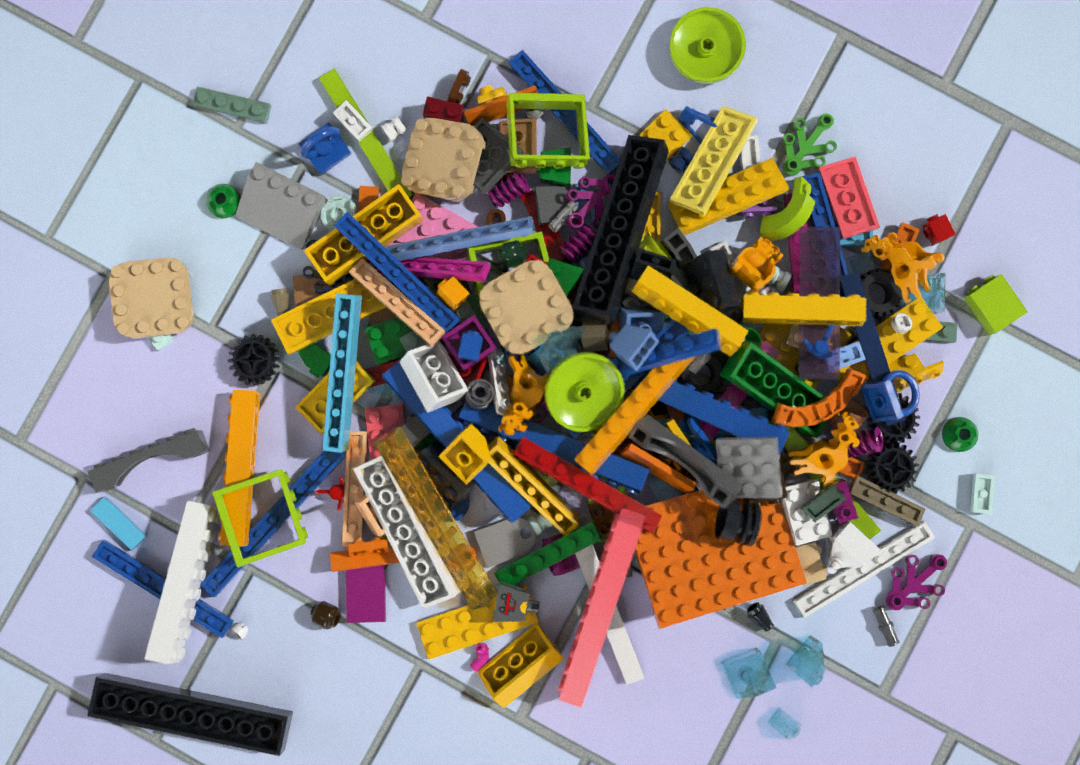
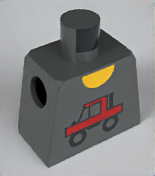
[493,581,540,622]

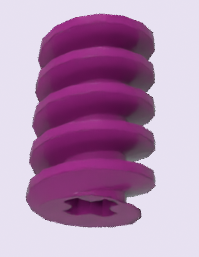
[488,172,531,209]
[558,223,597,264]
[847,427,883,458]

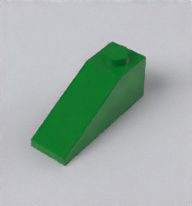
[297,343,331,378]

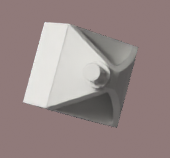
[825,522,880,574]

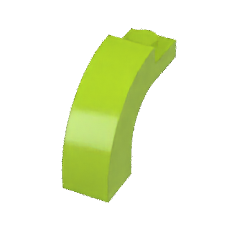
[759,176,815,241]

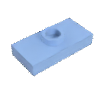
[822,341,866,373]

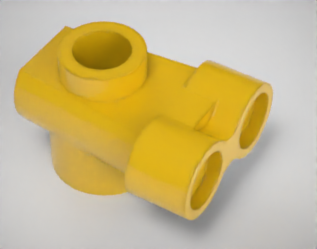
[477,86,508,105]

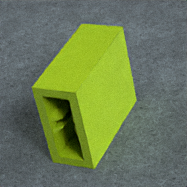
[963,274,1028,335]

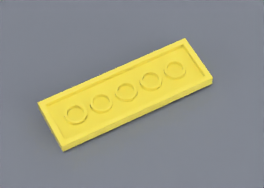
[670,106,757,216]

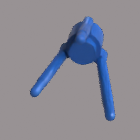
[679,106,717,144]
[804,324,835,360]

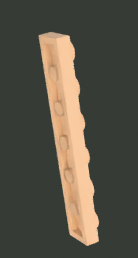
[349,258,445,347]
[342,431,367,547]

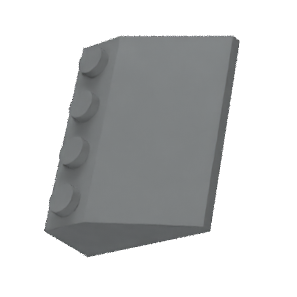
[235,162,328,250]

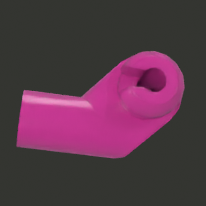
[470,643,489,672]

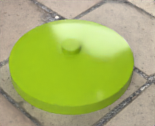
[669,7,746,84]
[545,352,624,432]

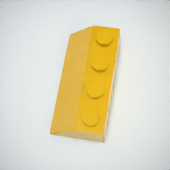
[477,623,564,708]

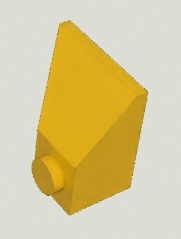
[439,424,491,485]

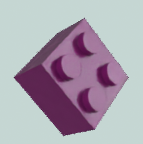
[441,315,497,372]

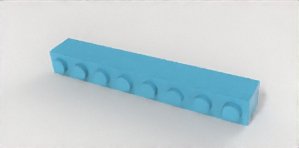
[323,294,362,453]

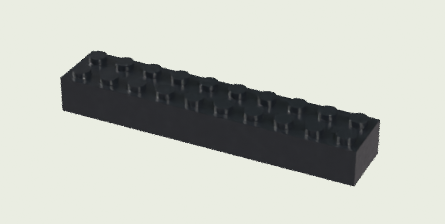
[572,135,669,325]
[87,673,293,756]

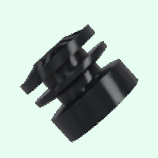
[715,500,762,547]

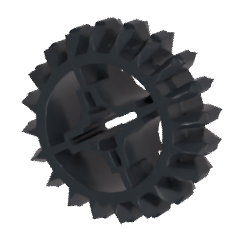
[228,334,281,386]
[866,393,920,444]
[865,441,919,494]

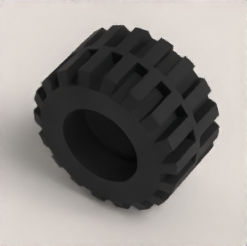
[860,268,903,319]
[677,351,725,395]

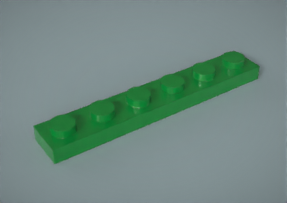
[494,521,603,585]

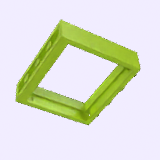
[506,93,590,169]
[466,231,549,318]
[212,469,308,568]

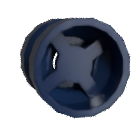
[667,146,693,173]

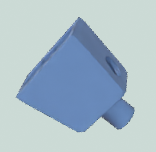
[609,325,659,371]

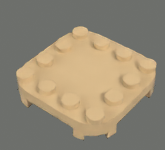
[401,118,486,202]
[109,258,195,339]
[480,260,573,355]

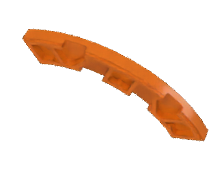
[771,368,867,427]

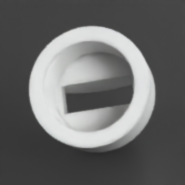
[230,623,248,640]

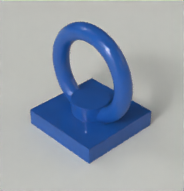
[298,122,352,175]
[861,370,920,423]

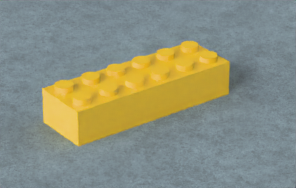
[304,184,424,286]

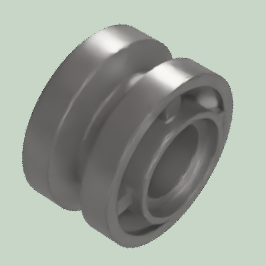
[465,379,494,410]

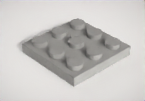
[716,437,782,498]

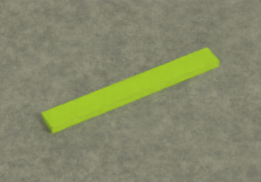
[319,68,413,198]
[768,419,882,540]

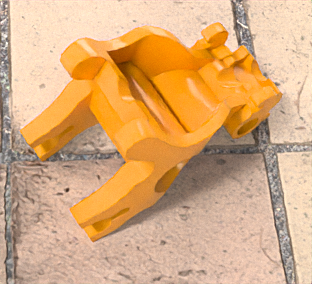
[861,232,945,304]
[729,236,783,310]
[498,355,551,435]
[788,412,859,489]

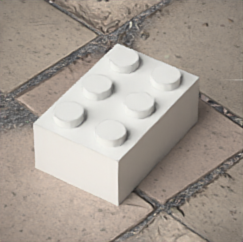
[399,340,468,413]
[781,479,833,546]

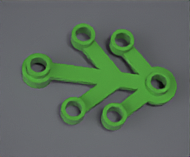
[782,113,837,176]

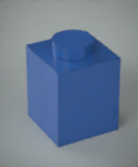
[458,331,483,362]

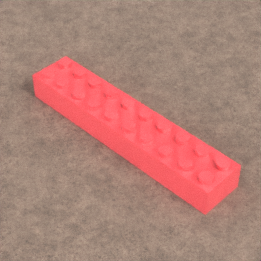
[558,508,645,708]

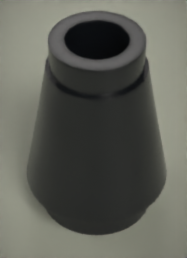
[746,602,774,632]

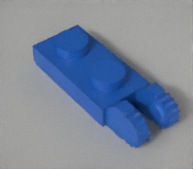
[678,417,718,464]

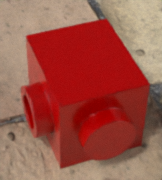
[922,214,956,246]

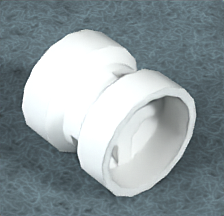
[380,116,407,142]

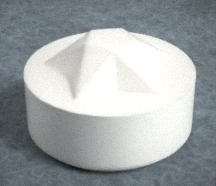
[891,313,912,334]

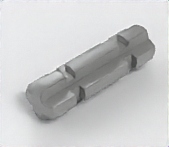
[549,202,578,232]

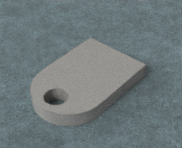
[474,517,536,568]

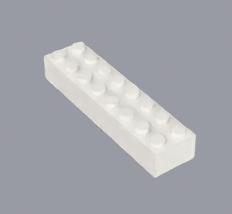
[354,449,464,609]
[145,501,220,664]

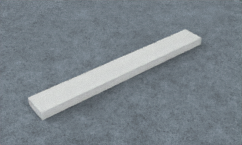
[793,521,935,618]
[575,544,645,685]

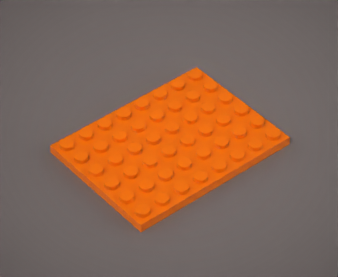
[635,490,807,629]

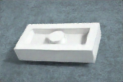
[333,100,373,142]

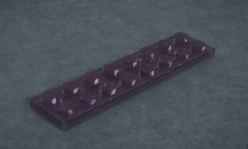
[798,227,840,381]

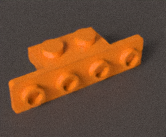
[330,538,400,572]

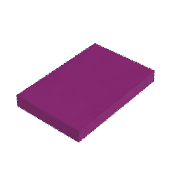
[346,565,386,623]

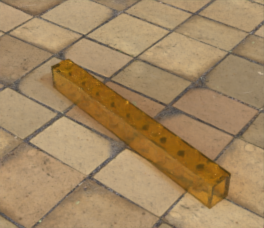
[373,427,497,610]

